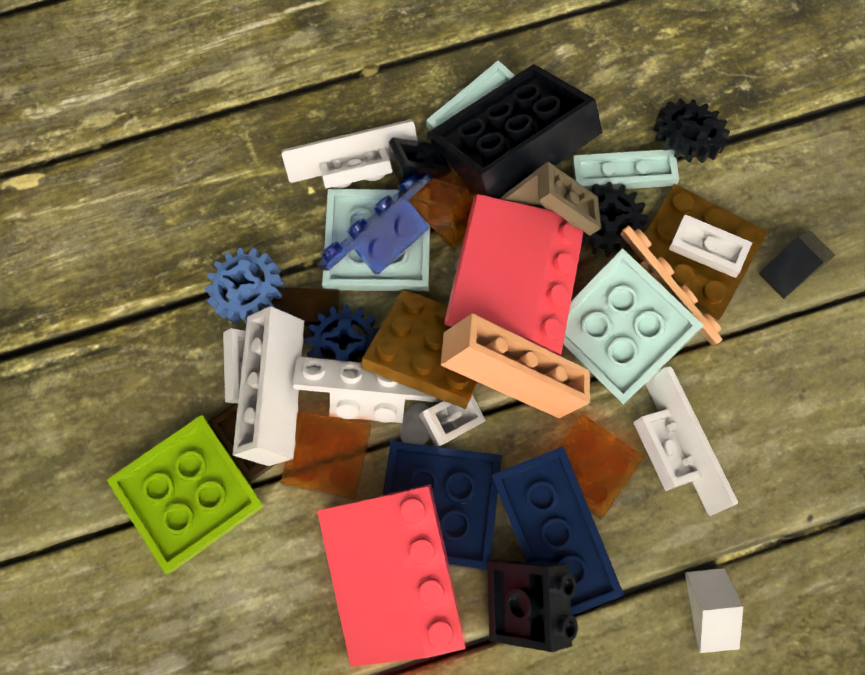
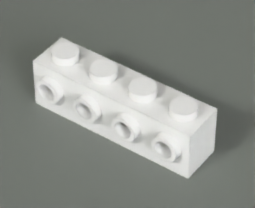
[233,306,304,466]

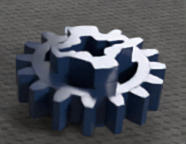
[305,305,380,362]

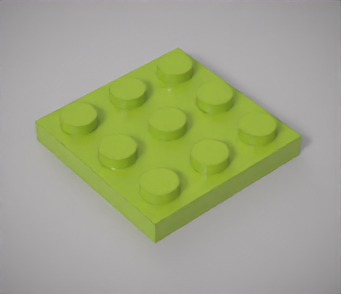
[106,415,265,575]

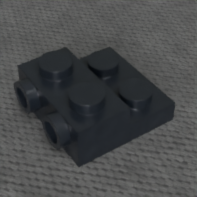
[487,559,578,652]

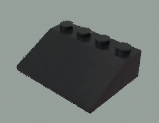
[426,64,603,199]

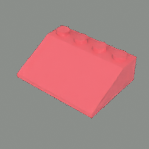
[444,194,584,355]
[317,484,466,667]

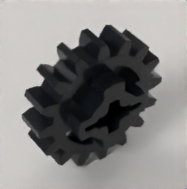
[653,98,730,163]
[581,182,648,257]

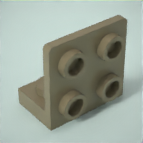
[499,162,601,236]

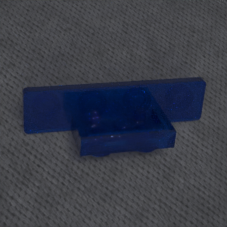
[317,173,432,274]

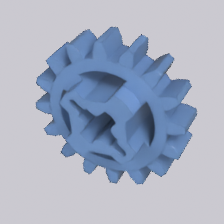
[205,248,284,324]

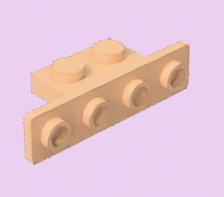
[620,226,723,345]

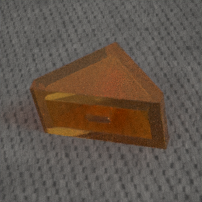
[406,177,472,250]

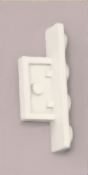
[282,119,417,189]
[293,357,443,423]
[633,366,738,516]

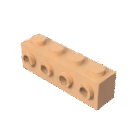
[441,313,590,419]

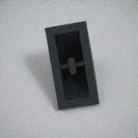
[389,138,452,190]
[759,231,835,299]

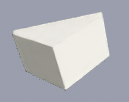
[419,395,486,447]
[685,569,743,653]

